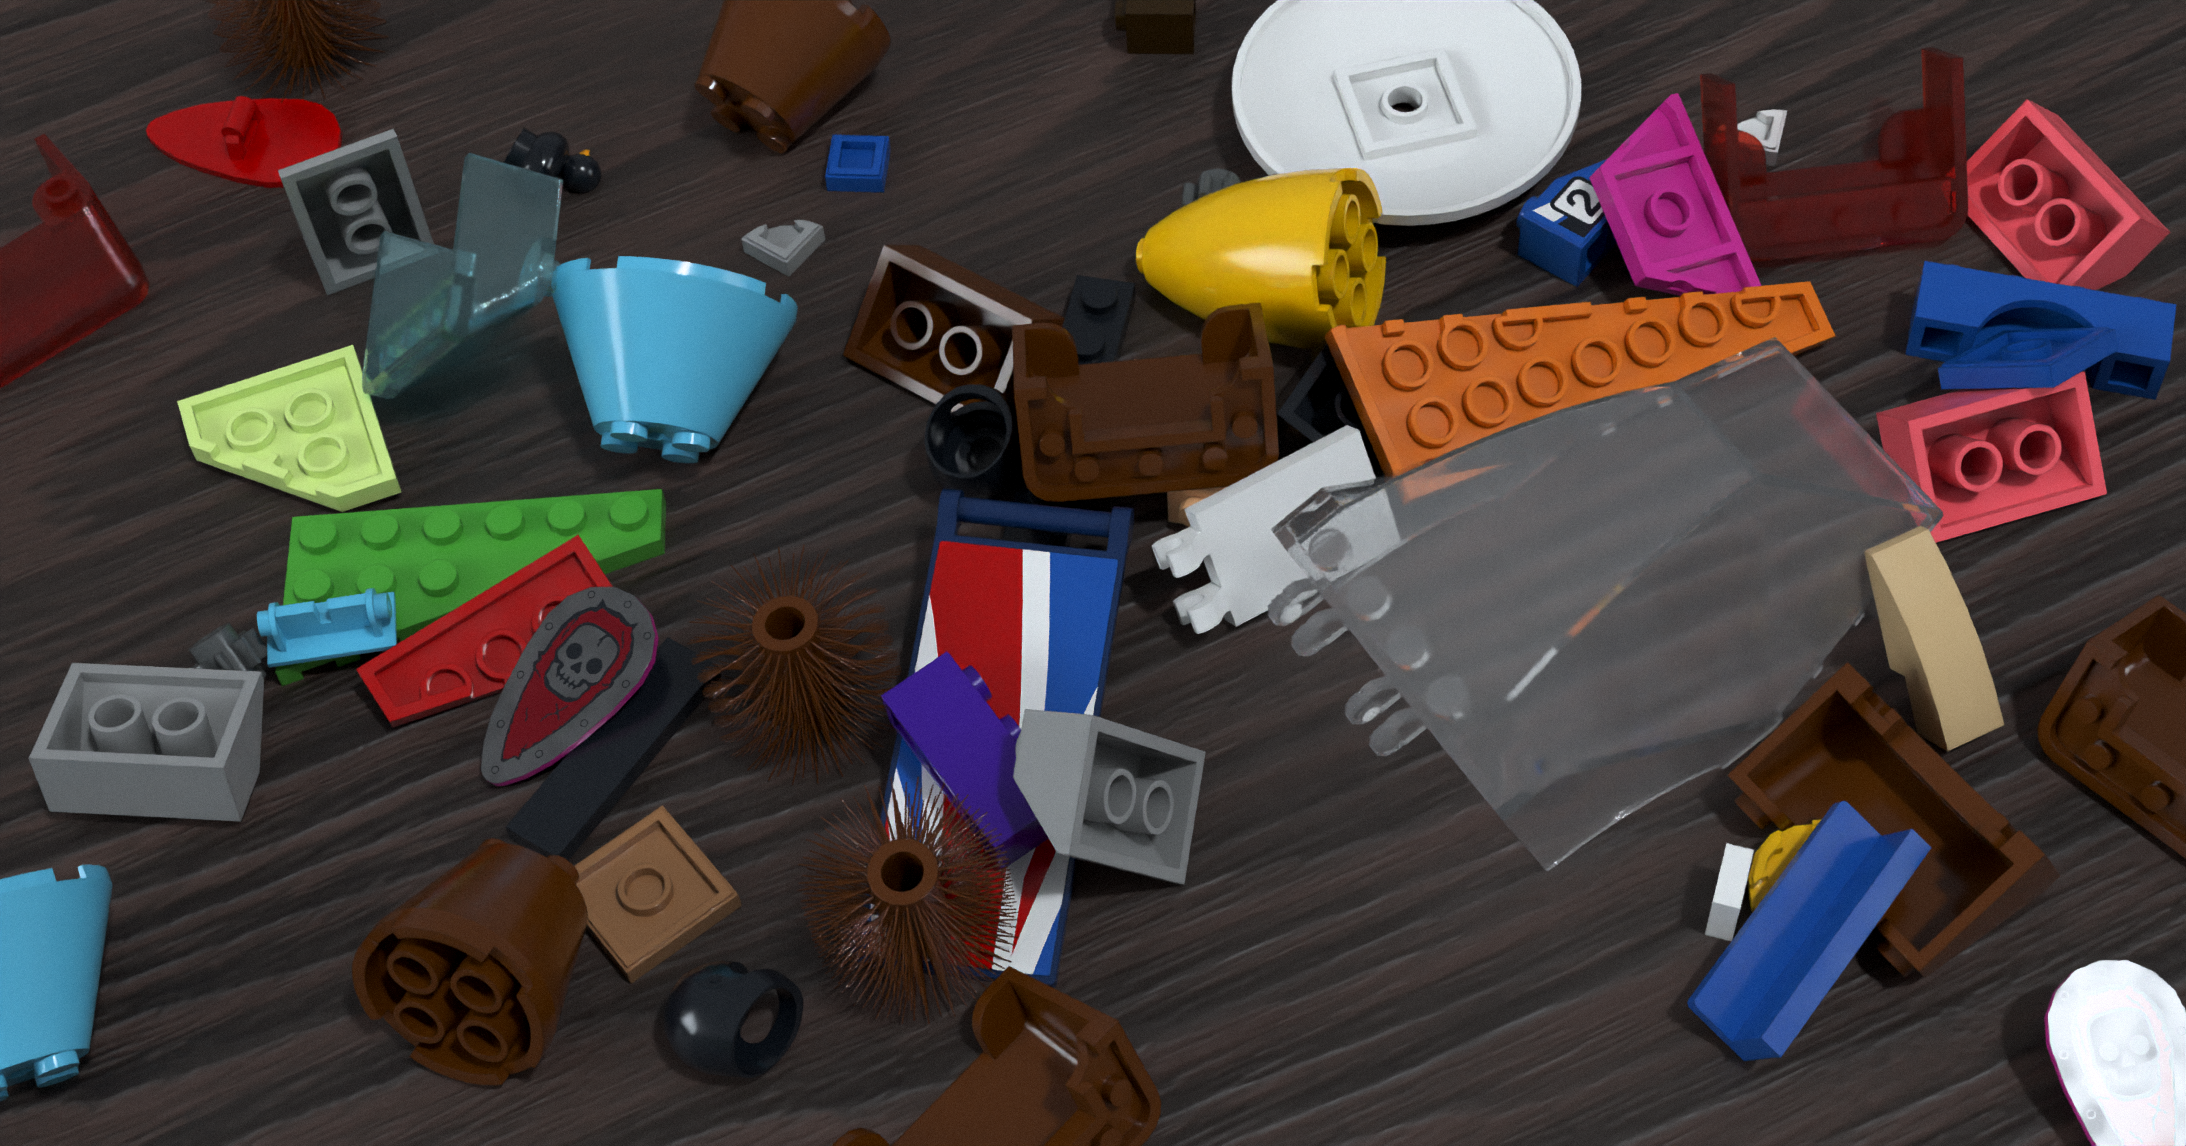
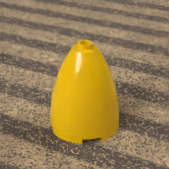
[1136,168,1386,350]

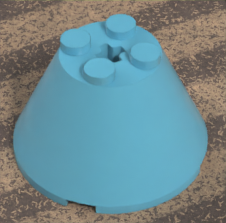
[550,256,798,463]
[0,865,113,1101]

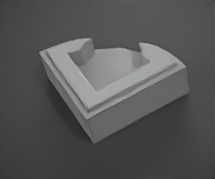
[741,220,825,277]

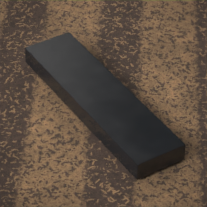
[506,637,722,860]

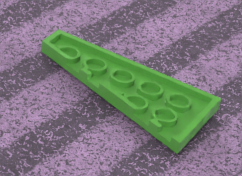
[275,489,666,686]

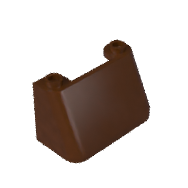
[1012,302,1279,502]
[2037,595,2186,858]
[1728,662,2060,978]
[832,966,1161,1146]

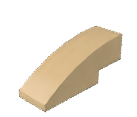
[1864,526,2004,751]

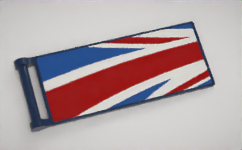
[854,488,1134,988]

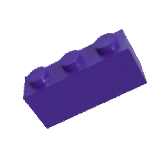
[881,651,1049,869]

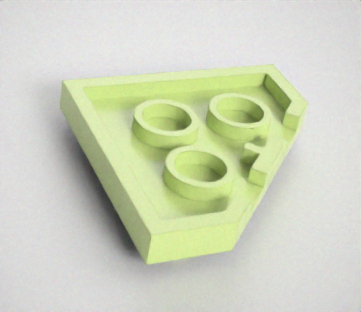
[177,345,402,512]

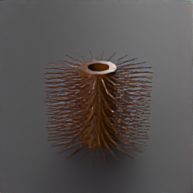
[203,0,389,103]
[687,545,902,785]
[797,777,1018,1025]

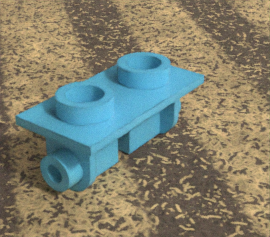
[257,588,397,668]

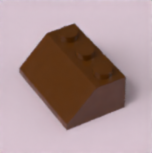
[843,245,1065,412]

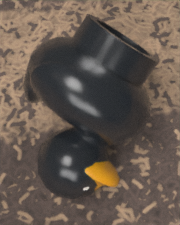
[501,128,601,201]

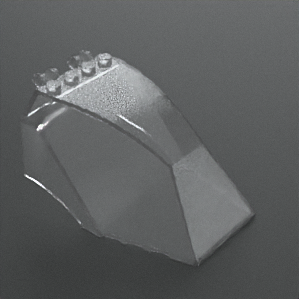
[1267,337,1944,872]

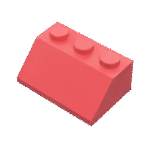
[1942,99,2170,290]
[1876,371,2107,543]

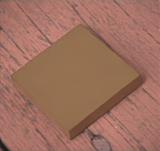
[574,805,742,984]

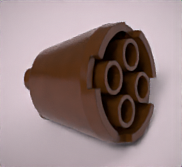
[694,0,891,153]
[352,838,588,1085]

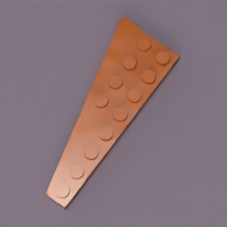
[1324,281,1835,505]

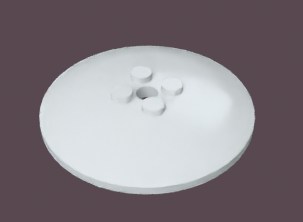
[1232,0,1581,226]

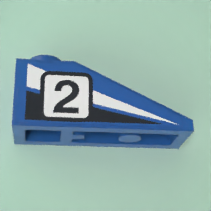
[1516,159,1617,287]

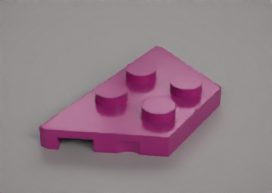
[1589,93,1761,296]

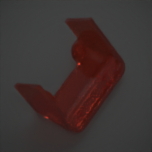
[1700,47,1968,262]
[0,134,149,389]

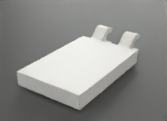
[1152,425,1397,634]

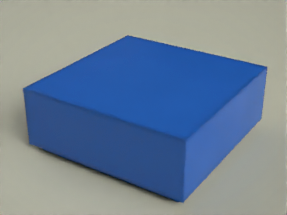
[825,134,891,193]

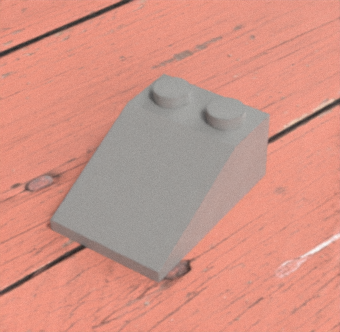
[278,128,437,295]

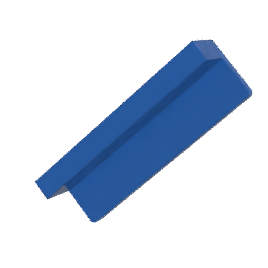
[1688,801,1931,1061]

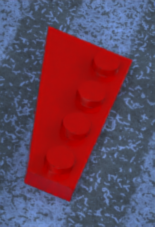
[356,535,613,727]

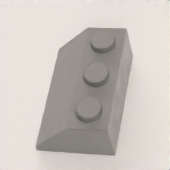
[29,663,264,822]
[1013,709,1206,885]

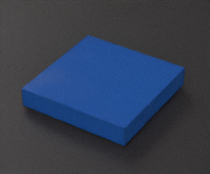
[1938,327,2118,389]

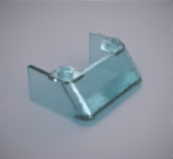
[362,153,563,400]

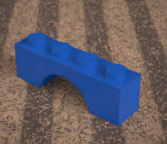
[1905,261,2176,400]

